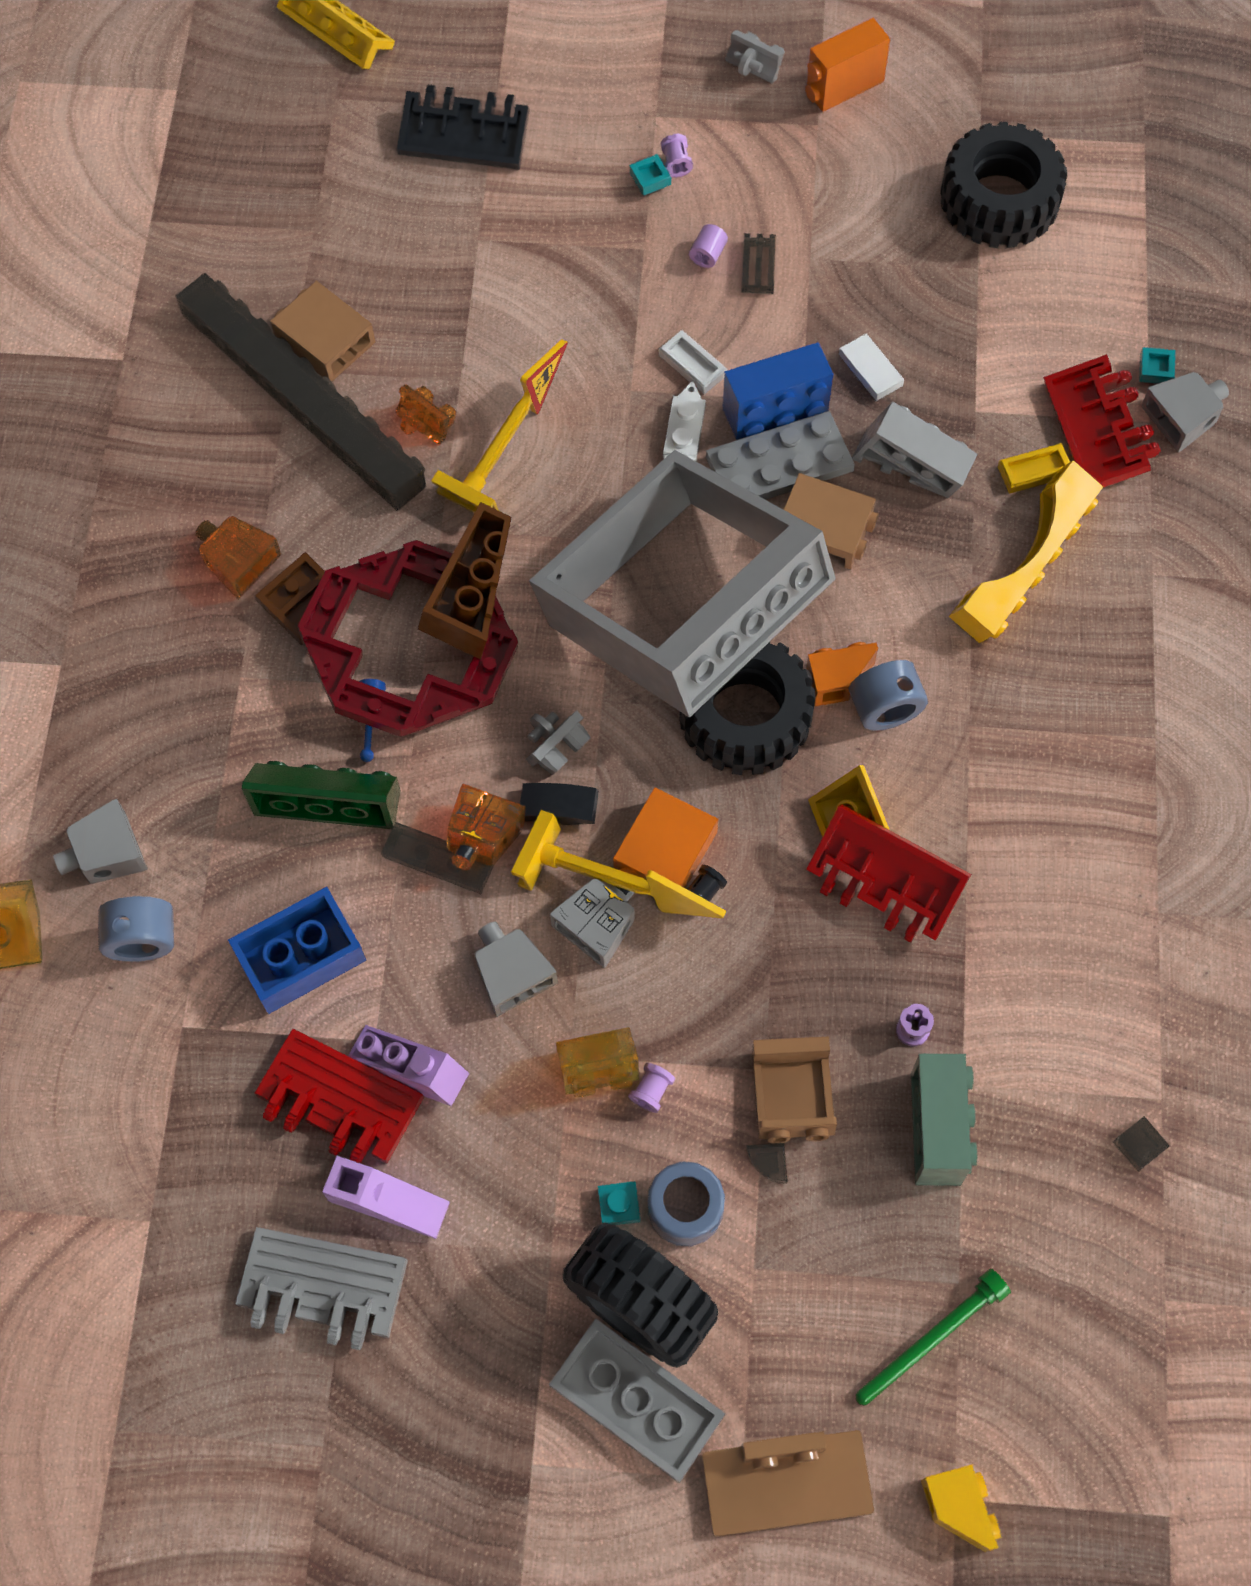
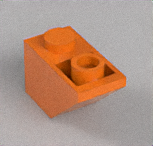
[806,642,878,706]

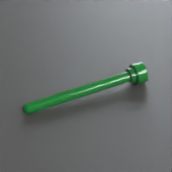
[855,1268,1011,1406]

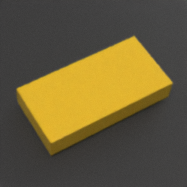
[997,443,1070,494]

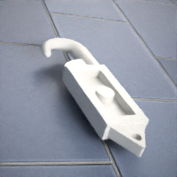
[663,382,706,461]

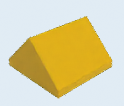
[808,765,889,837]

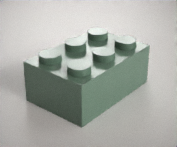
[911,1053,977,1186]

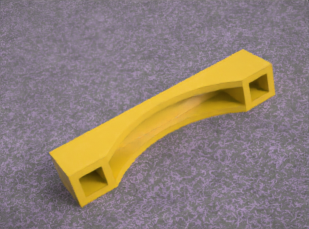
[948,460,1103,643]

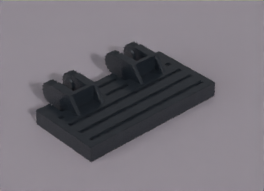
[396,85,530,170]

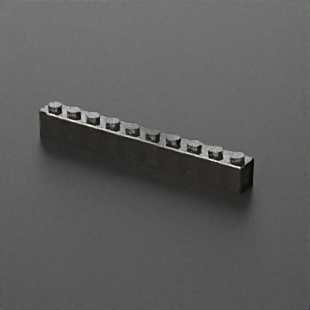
[175,273,427,511]

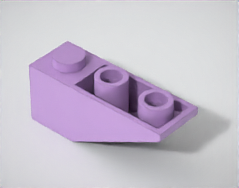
[348,1025,469,1106]
[323,1156,450,1239]

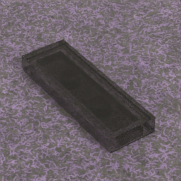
[381,822,495,894]

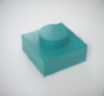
[629,154,671,196]
[1139,347,1176,384]
[598,1181,641,1225]

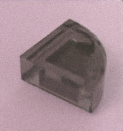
[746,1143,788,1184]

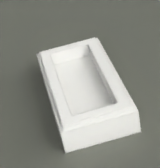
[659,330,728,395]
[839,333,904,401]

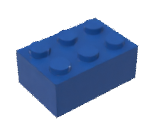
[722,342,833,440]
[228,886,367,1014]

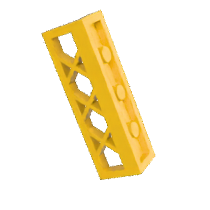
[276,0,395,69]

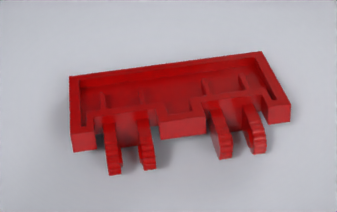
[1043,354,1161,487]
[806,804,972,943]
[255,1028,424,1164]

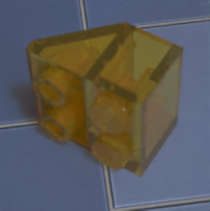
[556,1027,639,1097]

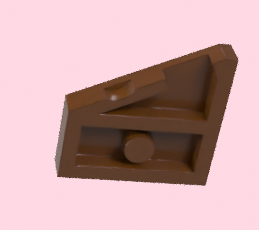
[255,552,325,645]

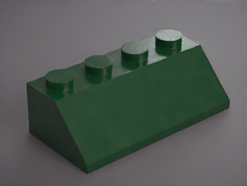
[241,761,401,830]

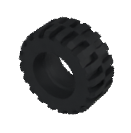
[940,122,1067,248]
[679,641,815,775]
[563,1222,718,1368]

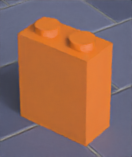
[805,18,891,112]
[613,787,718,888]

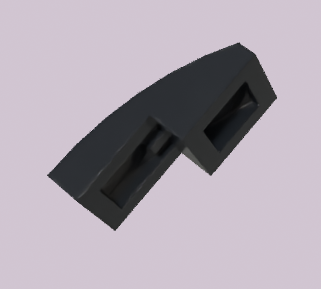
[518,783,599,825]

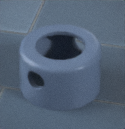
[848,660,928,731]
[98,896,174,962]
[648,1162,725,1247]

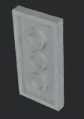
[706,411,855,500]
[549,1319,726,1483]

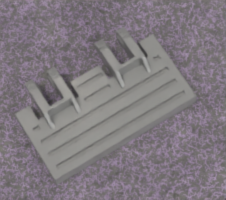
[235,1227,408,1350]

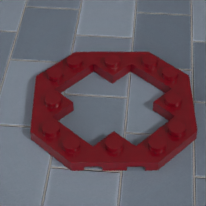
[298,540,518,737]

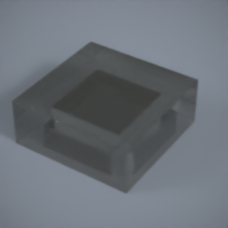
[1113,1116,1170,1172]

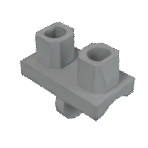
[725,30,785,83]
[526,710,591,775]

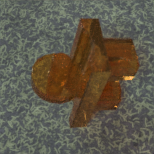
[395,384,457,445]

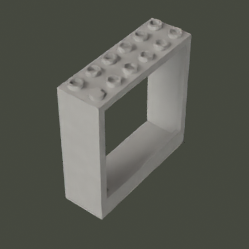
[529,450,836,718]

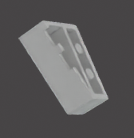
[852,401,977,498]

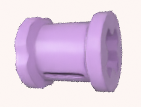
[660,134,693,177]
[896,1004,934,1046]
[628,1063,675,1113]

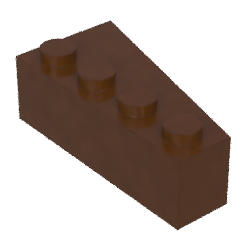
[418,502,512,659]

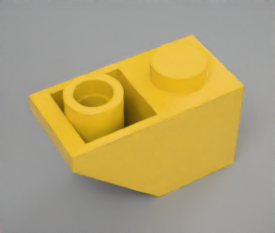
[921,1464,1001,1552]

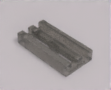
[741,233,776,294]

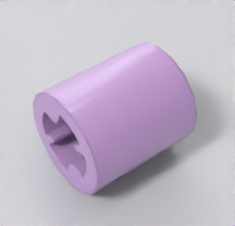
[689,224,728,268]

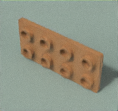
[702,1430,874,1537]

